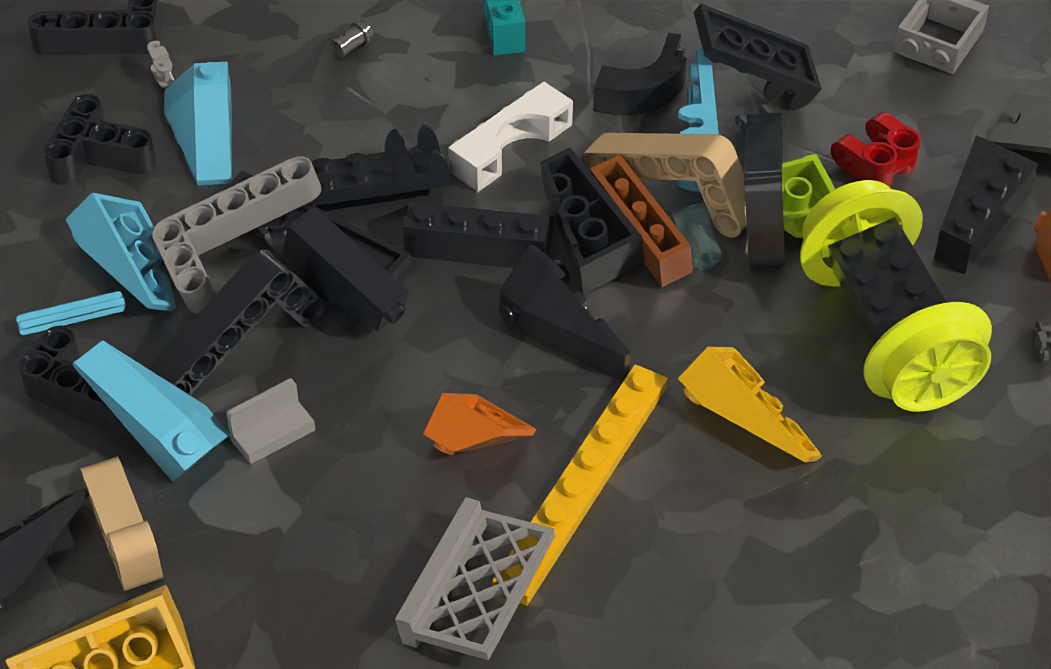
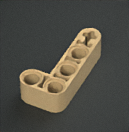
[80,457,163,591]

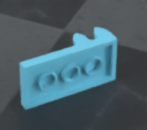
[676,48,719,192]

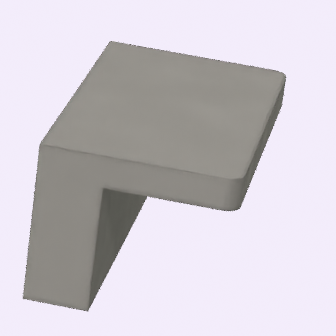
[226,378,315,465]

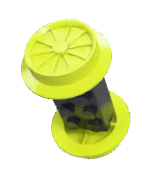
[800,180,992,412]

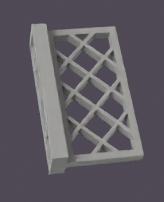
[395,497,555,661]

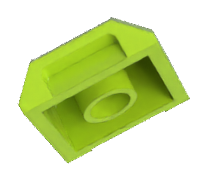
[782,153,835,238]

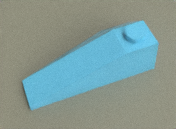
[164,62,232,186]
[66,192,177,312]
[72,340,230,482]

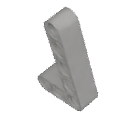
[152,156,321,314]

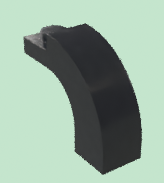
[593,32,687,115]

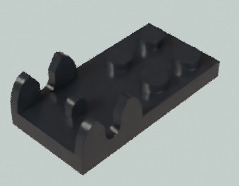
[693,3,822,110]
[312,125,451,206]

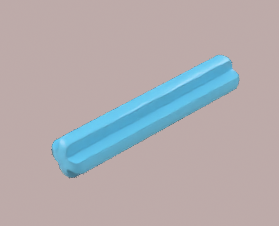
[16,291,126,336]

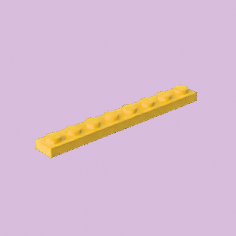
[492,364,668,606]

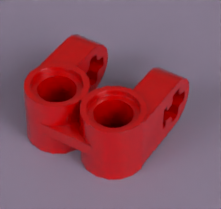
[830,112,921,187]

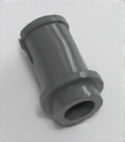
[330,21,373,58]

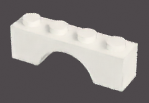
[448,82,573,192]

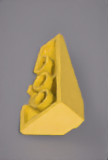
[677,347,822,462]
[6,585,196,669]

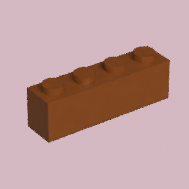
[590,154,693,287]

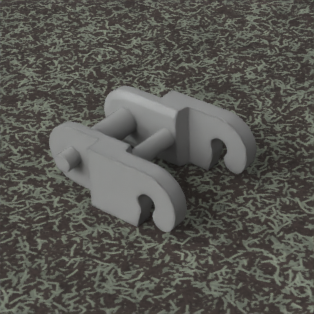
[147,41,175,88]

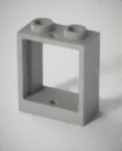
[894,0,989,74]

